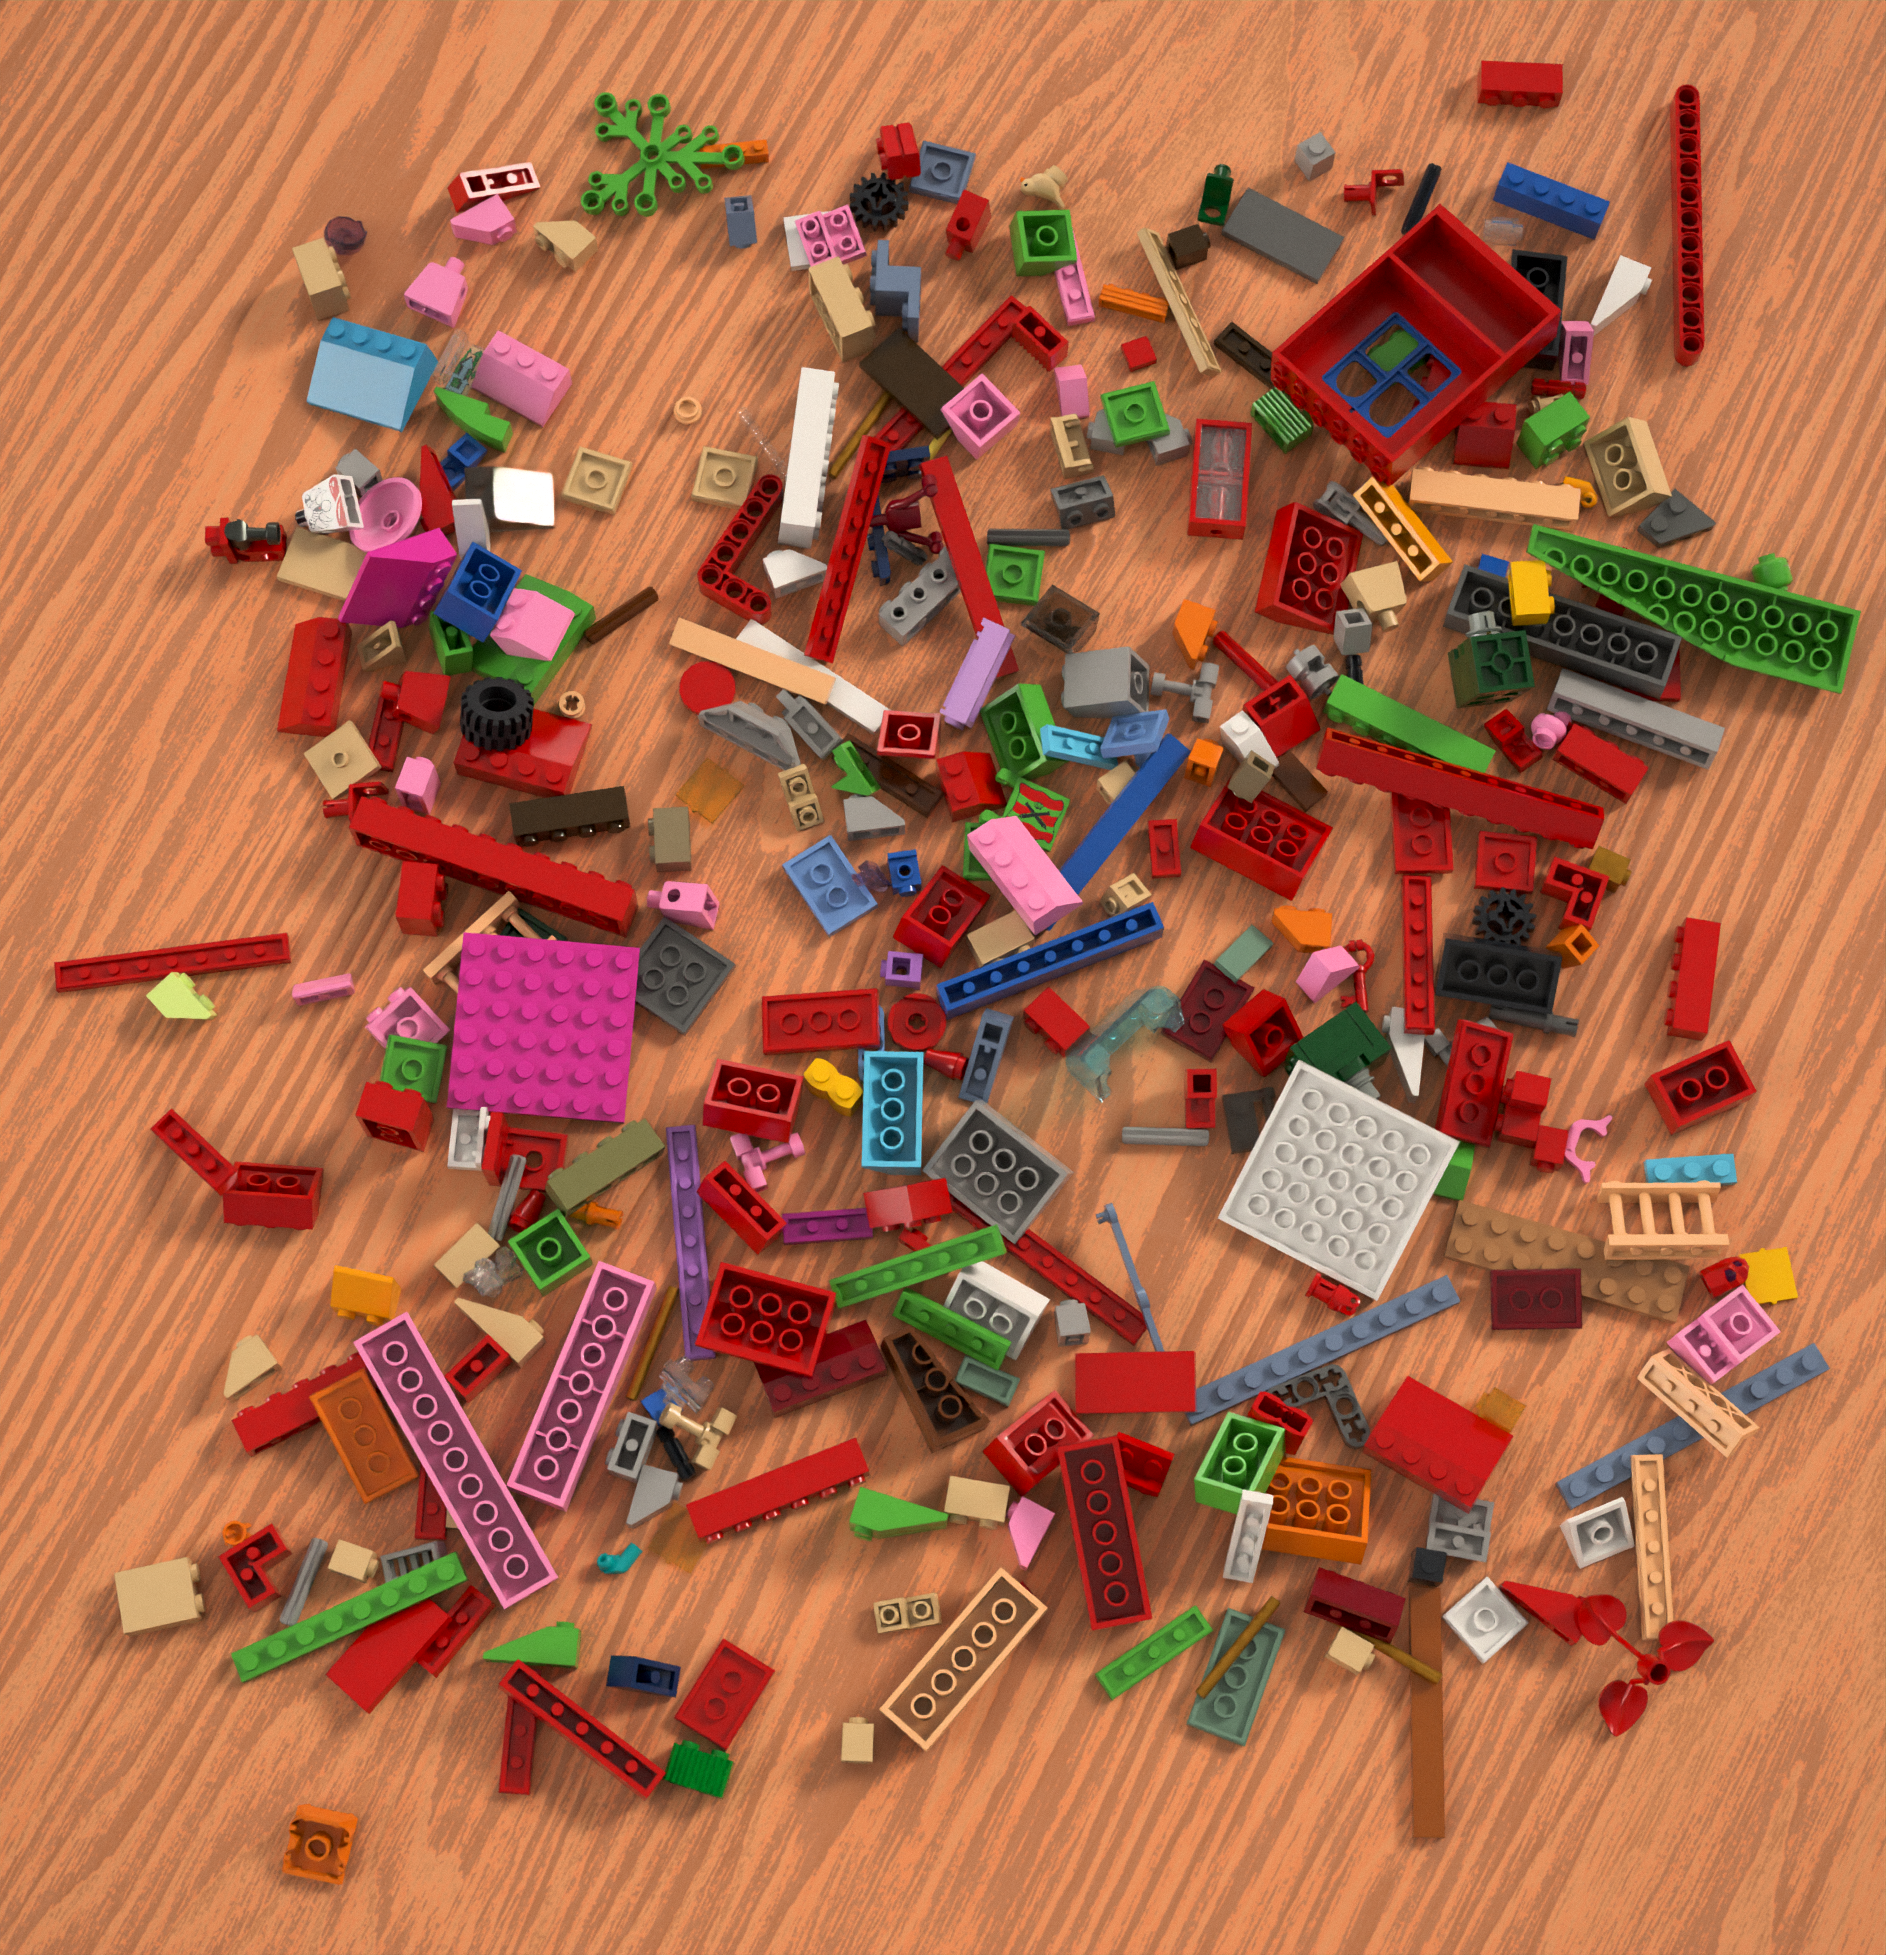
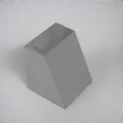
[1061,646,1150,719]

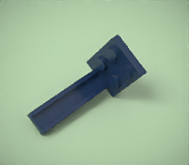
[867,446,930,586]

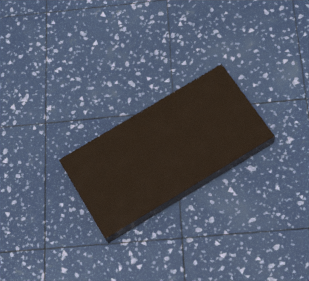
[859,328,964,440]

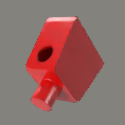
[945,189,991,261]
[379,671,451,734]

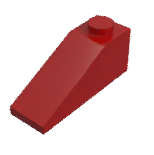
[447,162,540,213]
[420,445,457,536]
[1498,1580,1584,1646]

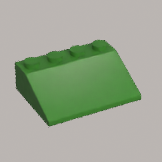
[472,574,596,705]

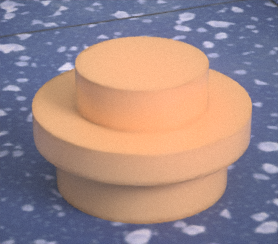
[674,397,702,425]

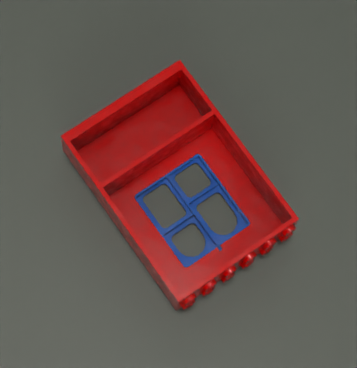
[1271,204,1562,487]

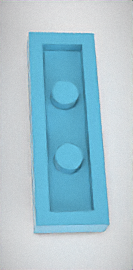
[1040,724,1118,770]
[1643,1154,1737,1186]

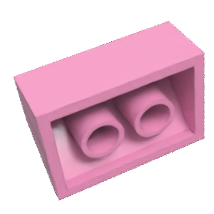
[471,330,572,428]

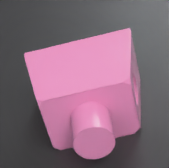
[404,257,468,328]
[647,881,719,930]

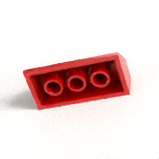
[277,617,352,737]

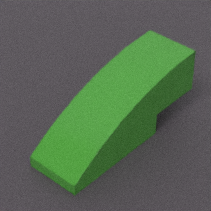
[434,386,513,453]

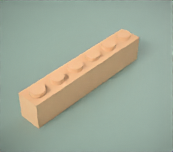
[1407,467,1581,531]

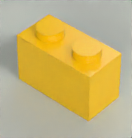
[1507,560,1555,626]

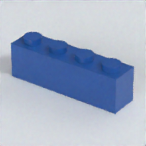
[1493,162,1610,240]

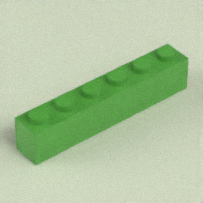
[1323,674,1496,773]

